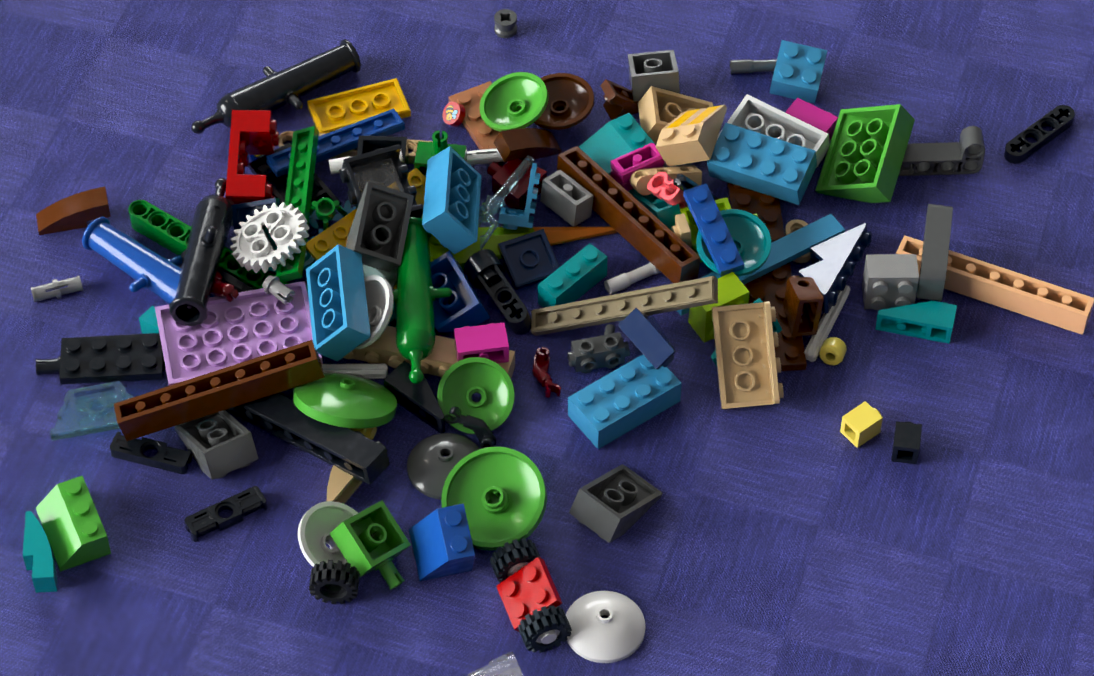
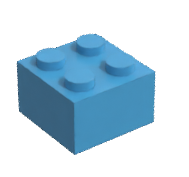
[769,40,828,104]

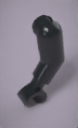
[445,406,496,449]

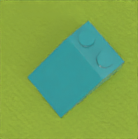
[579,113,655,176]

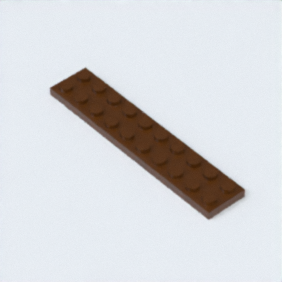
[727,182,807,371]

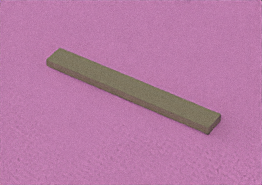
[531,276,718,336]

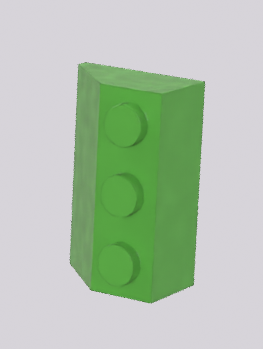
[36,476,111,572]

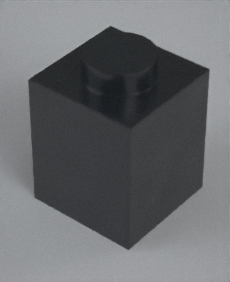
[891,421,922,465]

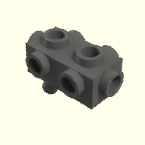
[567,324,630,373]

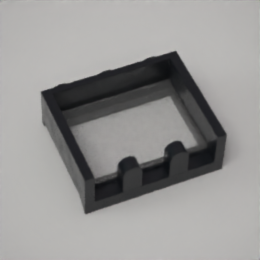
[339,144,424,218]

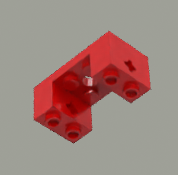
[225,110,279,205]

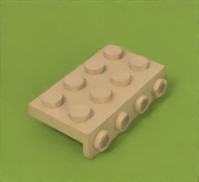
[711,301,784,409]

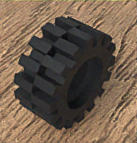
[309,560,360,604]

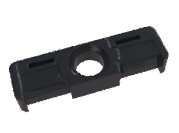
[110,432,192,474]
[185,486,267,542]

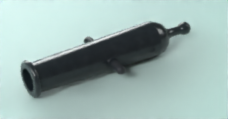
[191,39,361,134]
[169,178,233,326]

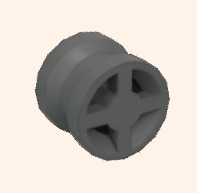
[494,9,517,38]

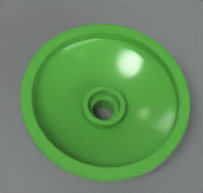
[480,72,549,132]
[437,357,515,434]

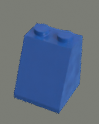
[409,503,475,581]

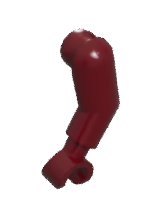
[211,271,239,302]
[532,347,561,398]

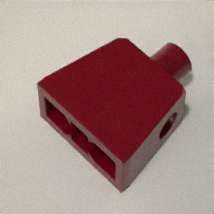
[487,159,547,210]

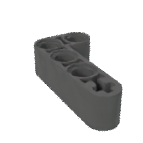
[898,126,985,176]
[916,204,953,301]

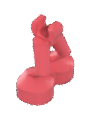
[647,172,688,208]

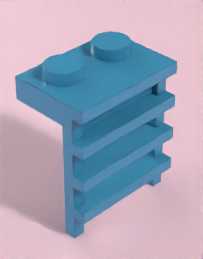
[498,163,541,230]

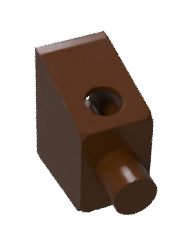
[783,275,824,336]

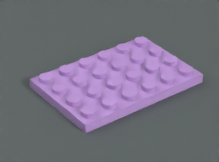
[155,281,323,386]

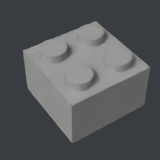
[862,254,919,310]

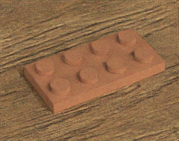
[448,81,500,165]

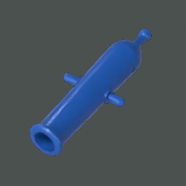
[82,217,215,304]

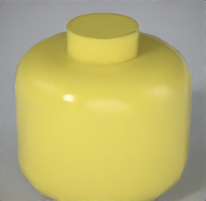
[819,337,847,366]

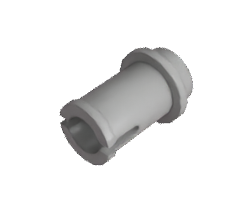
[262,275,295,305]

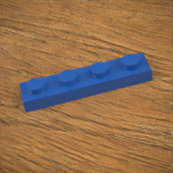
[683,183,744,277]

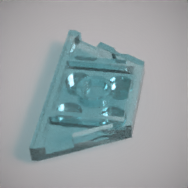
[50,381,133,441]

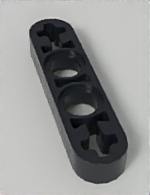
[1004,105,1075,164]

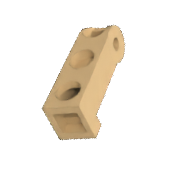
[630,165,702,195]

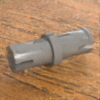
[31,275,83,303]

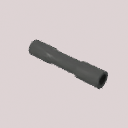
[730,59,777,74]

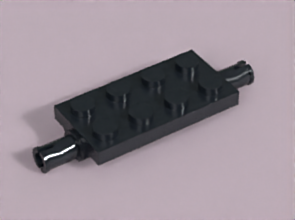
[35,333,166,385]

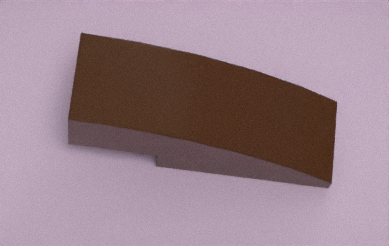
[494,128,562,162]
[36,186,111,235]

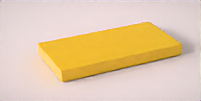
[307,78,411,134]

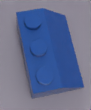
[431,251,490,332]

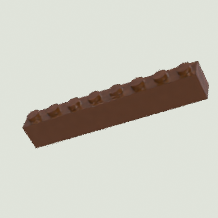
[557,146,701,283]
[114,340,325,441]

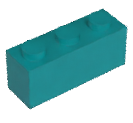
[538,243,608,308]

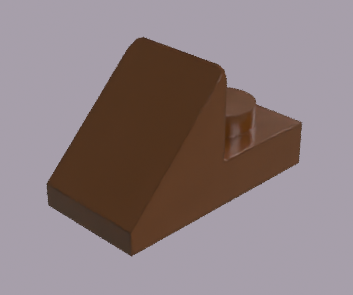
[600,79,639,120]

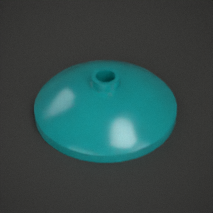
[696,209,771,277]

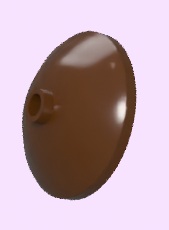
[534,73,594,130]

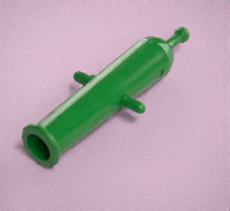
[393,217,452,384]

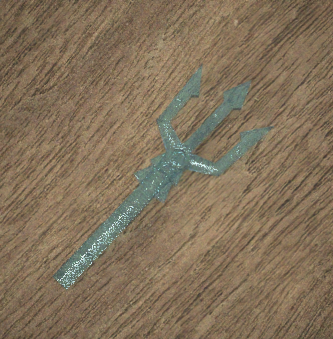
[478,156,535,250]

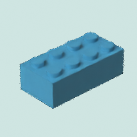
[707,123,817,205]
[422,146,481,254]
[306,244,371,361]
[568,354,682,449]

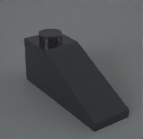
[384,361,445,433]

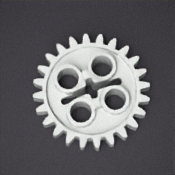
[230,202,309,273]

